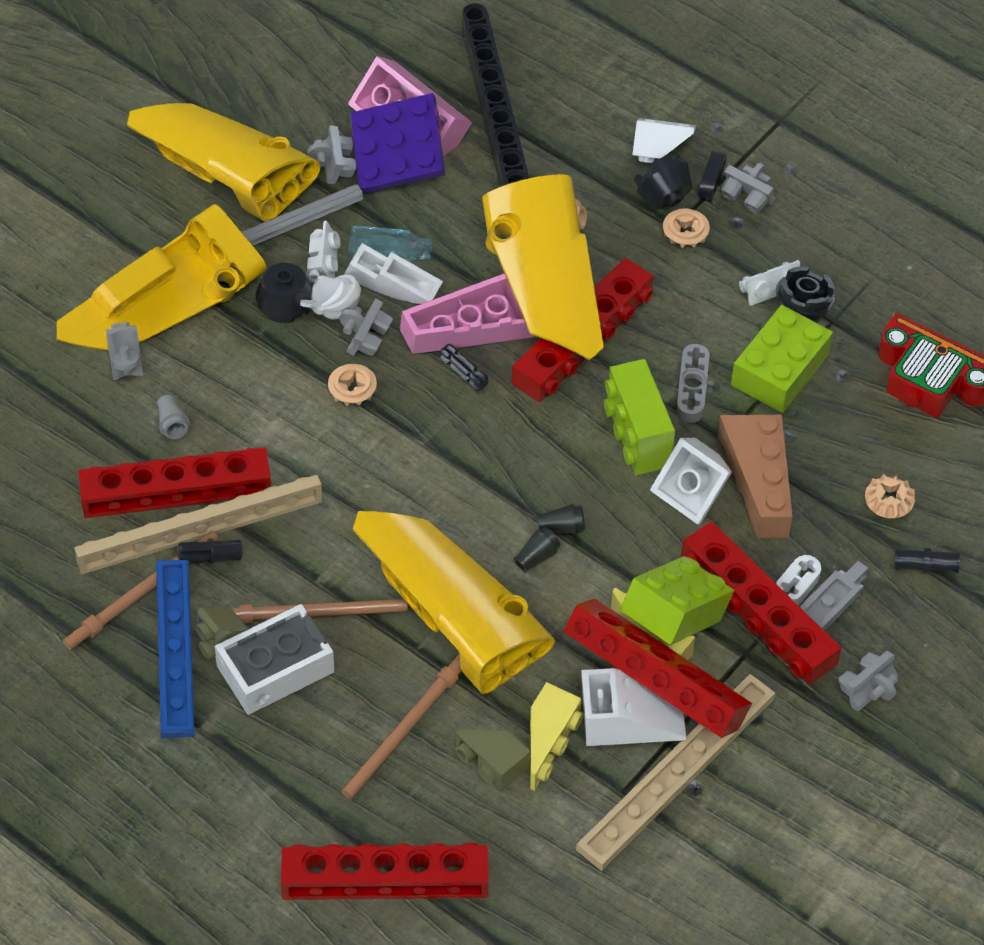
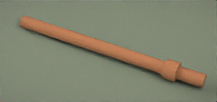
[63,531,219,650]
[229,599,408,624]
[341,654,462,800]

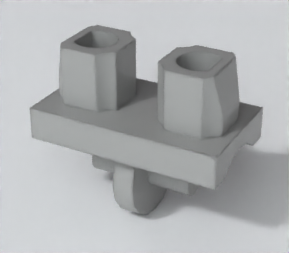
[307,126,356,184]
[721,162,776,214]
[339,298,393,357]
[106,322,143,380]
[839,651,898,711]

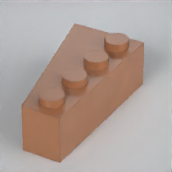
[717,414,792,538]

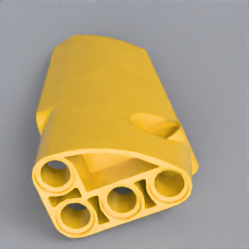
[127,103,320,222]
[482,174,604,361]
[56,204,267,351]
[353,511,555,694]

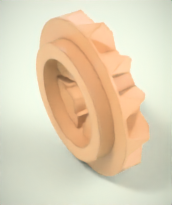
[663,209,710,248]
[328,364,377,406]
[865,474,915,518]

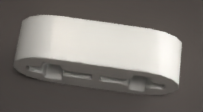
[776,555,821,605]

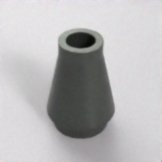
[538,504,585,535]
[513,527,561,573]

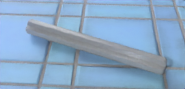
[241,184,363,246]

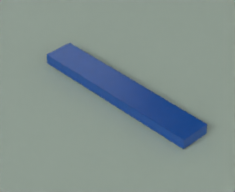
[156,560,194,738]

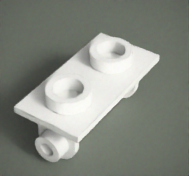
[306,221,341,282]
[739,260,800,306]

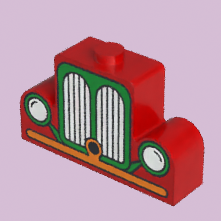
[878,313,984,418]

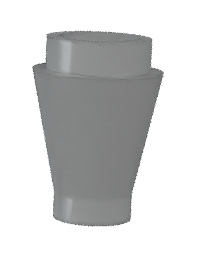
[157,395,190,439]

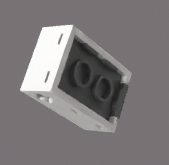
[215,604,334,715]

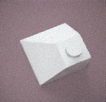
[632,118,696,163]
[650,438,732,525]

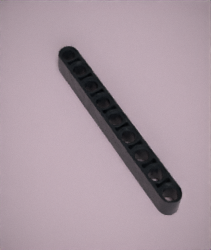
[462,3,530,187]

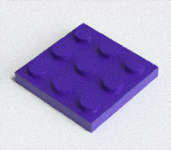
[350,93,446,194]

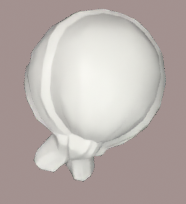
[300,275,361,320]

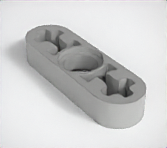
[676,344,710,423]

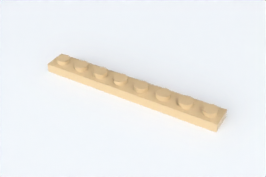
[74,475,322,575]
[576,674,775,871]

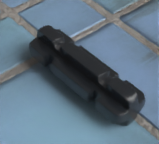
[440,344,488,391]

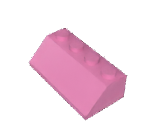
[348,56,472,156]

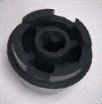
[634,154,692,209]
[255,263,313,323]
[776,267,835,323]

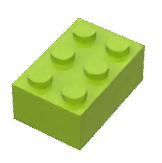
[731,305,833,413]
[603,359,675,475]
[620,556,734,645]

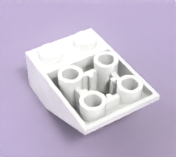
[581,668,686,746]

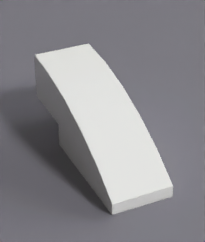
[344,243,443,304]

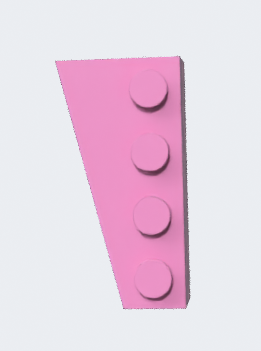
[400,274,534,354]

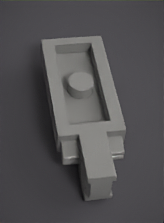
[800,561,868,631]

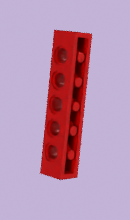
[511,258,654,403]
[78,447,271,519]
[681,521,842,685]
[563,598,752,738]
[281,842,488,900]

